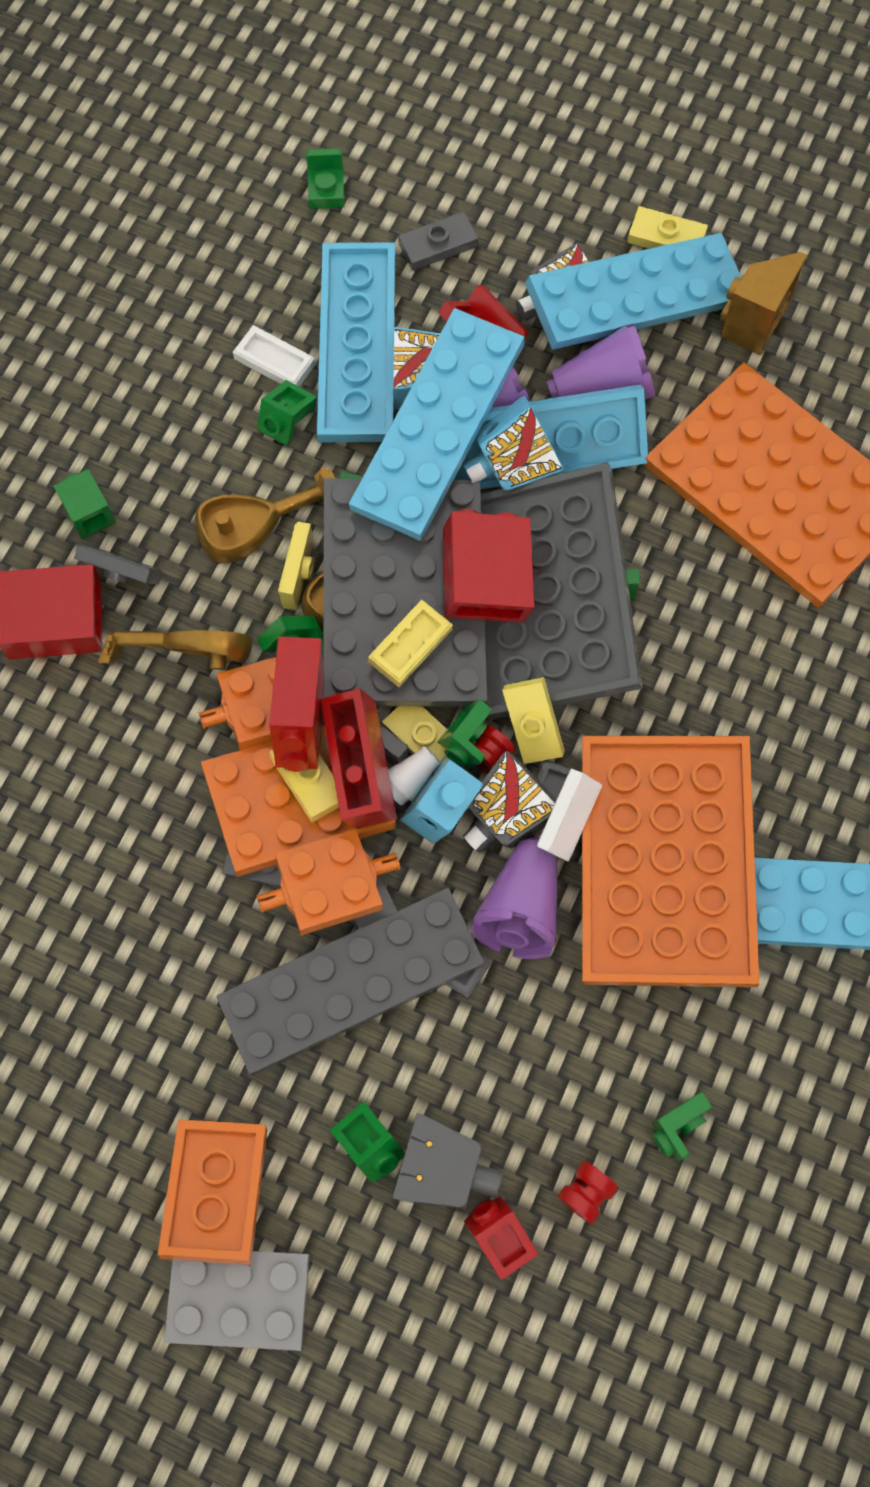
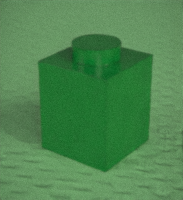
[54,469,116,540]

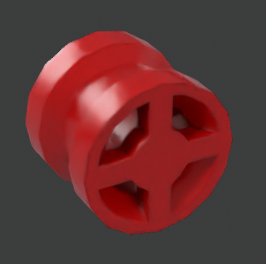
[472,725,515,774]

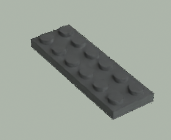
[216,887,485,1076]

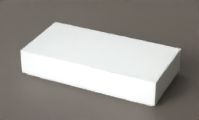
[233,325,316,387]
[537,768,602,862]

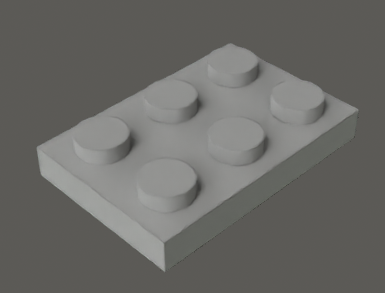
[164,1251,310,1351]

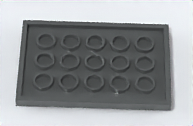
[481,462,643,721]
[323,478,487,706]

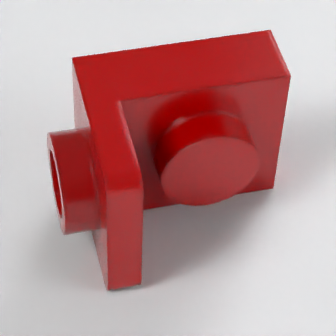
[464,1197,539,1280]

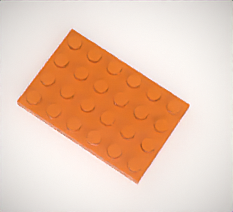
[643,362,870,609]
[582,736,759,987]

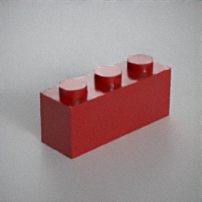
[320,688,397,829]

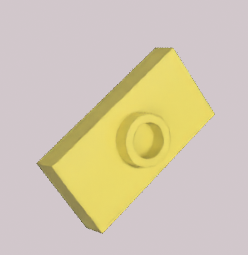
[627,206,708,249]
[278,522,314,610]
[368,600,453,687]
[502,677,565,764]
[382,706,447,762]
[269,750,339,823]

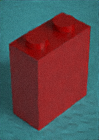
[443,509,534,623]
[0,564,102,660]
[269,637,325,772]

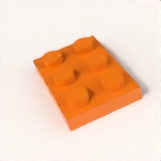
[158,1119,268,1265]

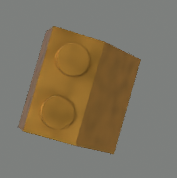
[720,252,807,355]

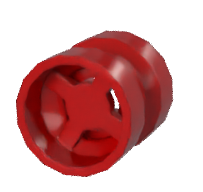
[557,1160,619,1225]

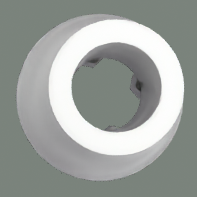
[388,745,441,806]

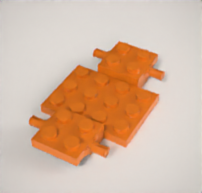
[198,657,400,936]

